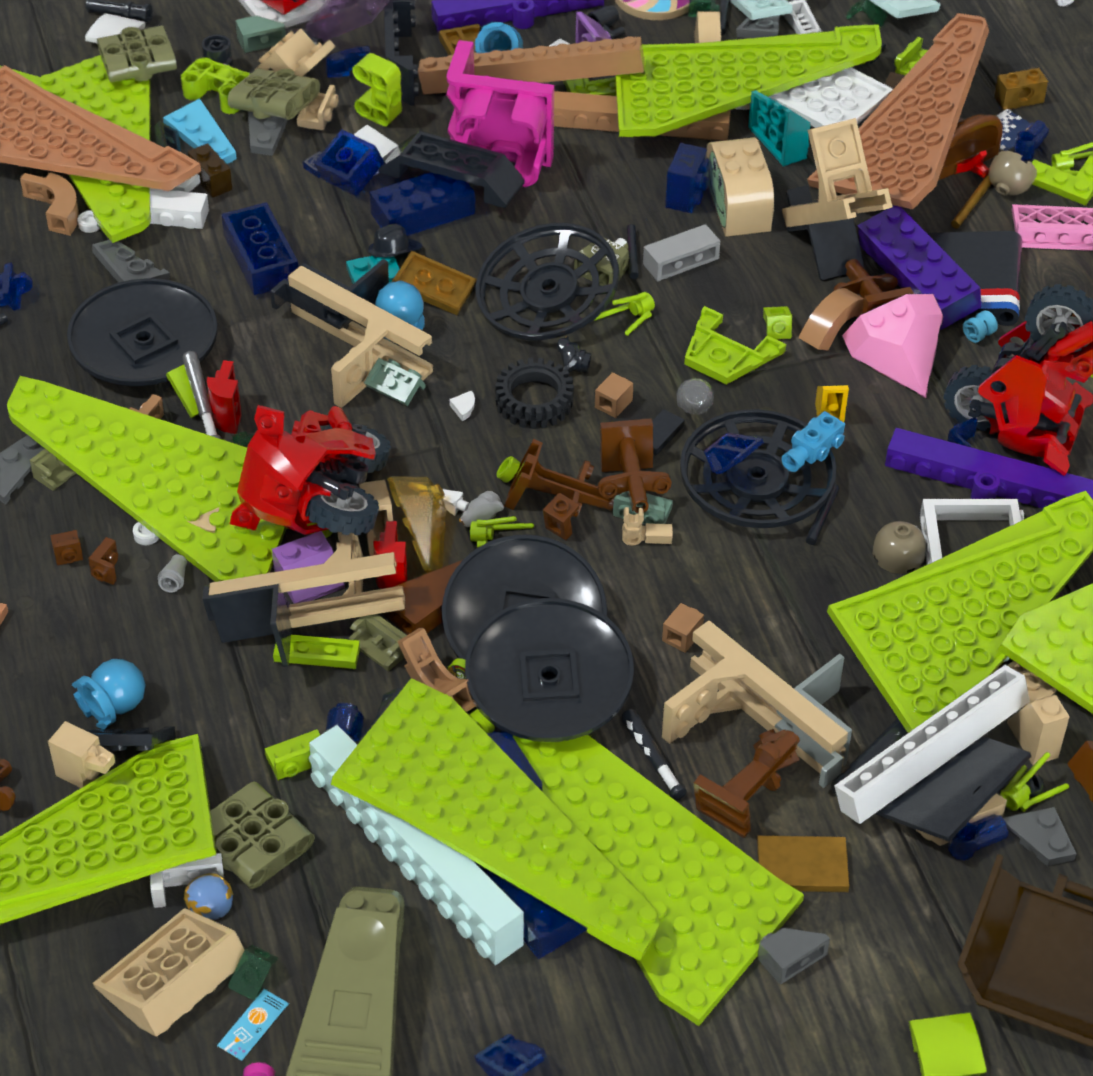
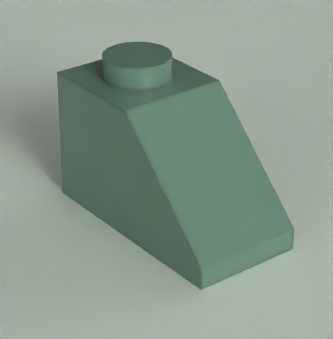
[236,16,286,53]

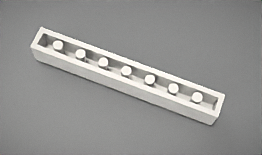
[835,665,1030,824]

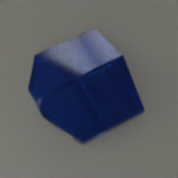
[704,432,764,474]
[474,1034,546,1076]

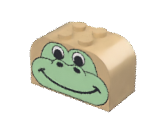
[705,137,774,237]

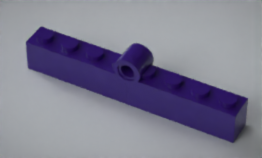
[431,0,604,34]
[885,428,1093,509]

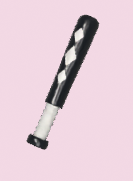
[622,709,687,800]

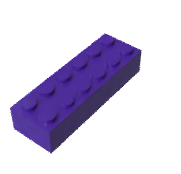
[857,205,982,330]

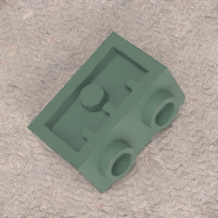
[364,358,426,406]
[613,491,673,525]

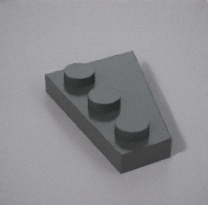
[736,15,779,39]
[92,240,170,283]

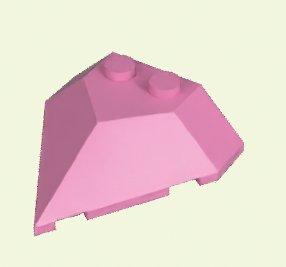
[842,294,943,399]

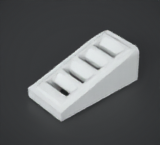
[783,0,822,34]

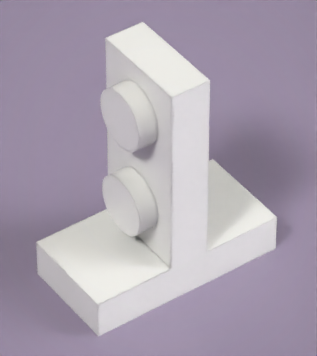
[150,853,224,908]

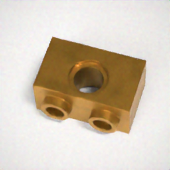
[994,68,1048,110]

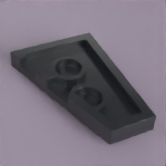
[85,726,176,751]

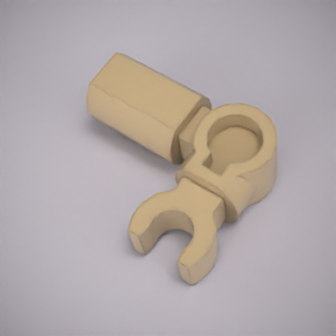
[622,507,672,546]

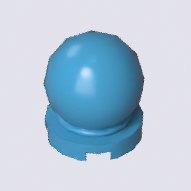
[475,22,523,53]
[375,281,425,341]
[72,659,146,729]

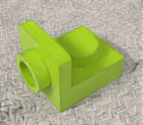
[763,306,792,339]

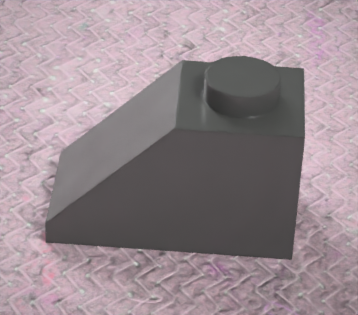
[757,928,830,985]

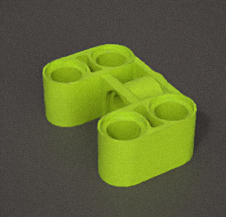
[352,53,402,126]
[181,58,250,114]

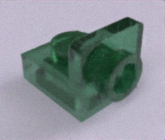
[688,0,719,17]

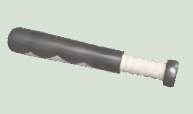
[182,351,221,439]

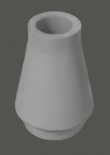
[158,554,187,593]

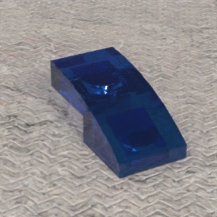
[326,46,370,78]

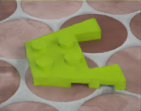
[684,306,786,385]

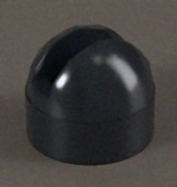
[1026,773,1044,798]

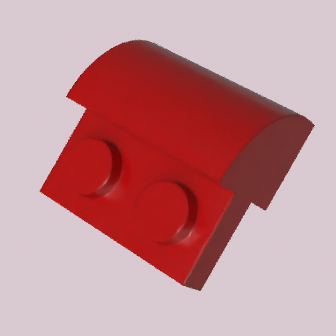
[207,360,242,434]
[373,521,408,589]

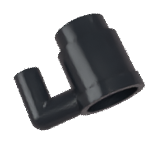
[587,5,625,40]

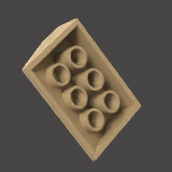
[93,908,249,1037]

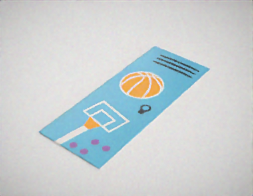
[217,989,289,1060]

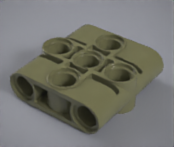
[97,25,177,83]
[228,68,320,119]
[210,782,315,889]

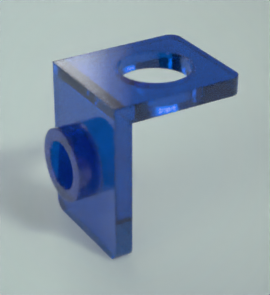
[947,418,978,447]

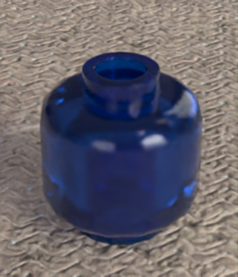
[325,703,364,742]

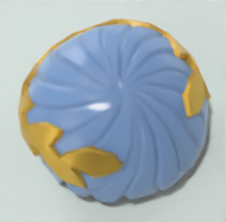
[184,873,233,920]

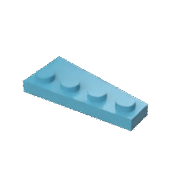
[163,99,237,164]

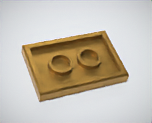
[392,251,477,315]
[757,836,849,892]

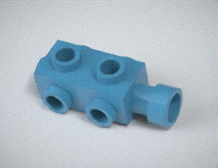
[782,411,845,472]

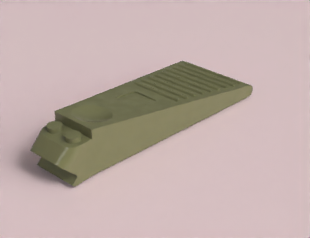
[286,886,405,1076]

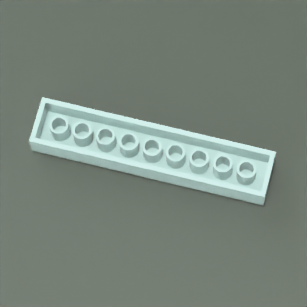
[309,725,523,965]

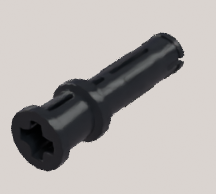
[86,0,153,23]

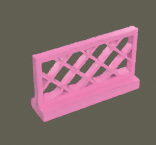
[1012,205,1093,251]

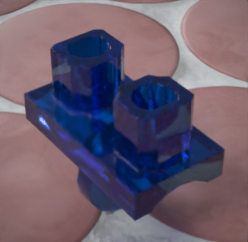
[0,263,33,310]

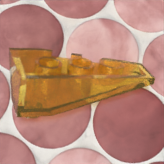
[388,476,446,573]

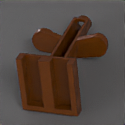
[833,259,914,314]
[598,419,672,513]
[504,439,615,517]
[694,730,800,838]

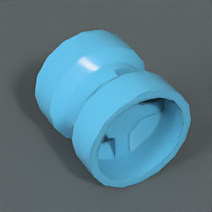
[963,310,998,343]

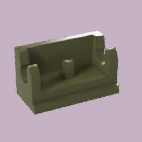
[30,449,76,491]
[349,614,407,672]

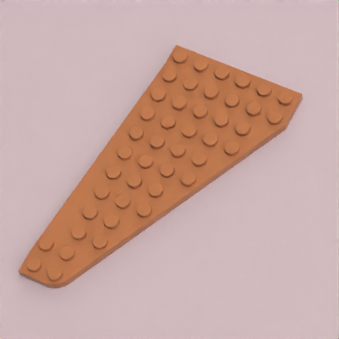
[807,13,989,209]
[0,66,201,191]

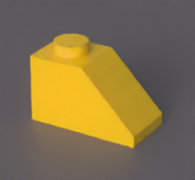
[815,386,849,422]

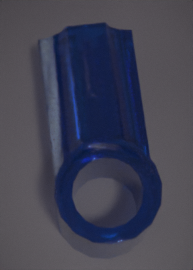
[1014,120,1049,161]
[949,814,1009,860]

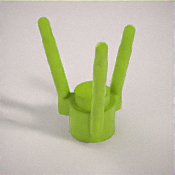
[1052,142,1093,176]
[595,292,655,336]
[470,516,534,548]
[1000,752,1069,812]

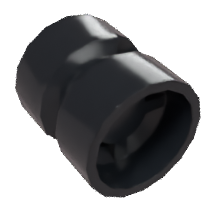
[202,34,233,68]

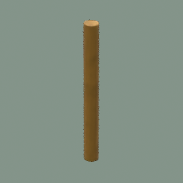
[951,174,992,229]

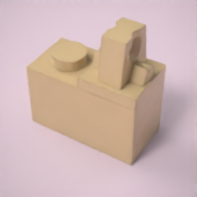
[48,721,115,788]

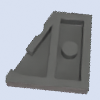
[1001,807,1076,866]

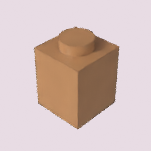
[595,372,633,418]
[662,603,704,653]

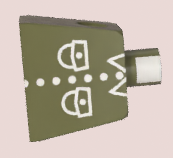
[574,237,629,286]

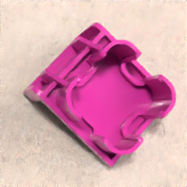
[447,40,554,187]

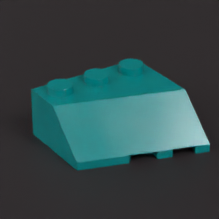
[748,90,811,166]

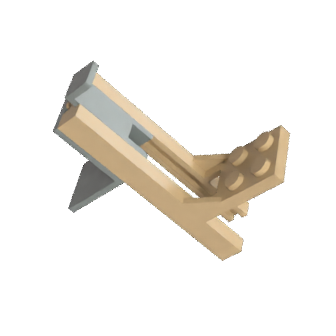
[662,621,852,788]

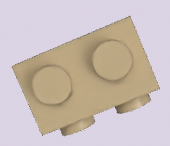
[297,85,339,130]

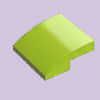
[909,1013,987,1076]

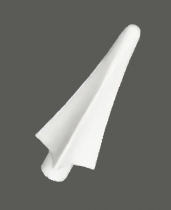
[408,482,470,516]

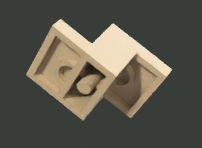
[255,29,336,76]

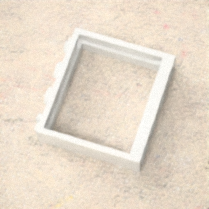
[920,499,1024,565]

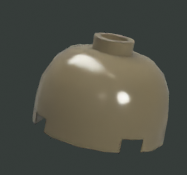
[989,151,1037,196]
[872,521,926,574]

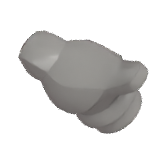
[459,491,504,527]

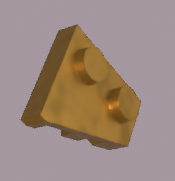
[439,24,480,56]

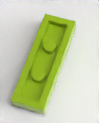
[273,635,360,669]

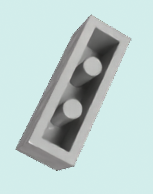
[643,224,720,281]

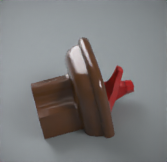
[938,114,1003,180]

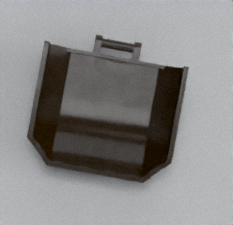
[957,854,1093,1048]

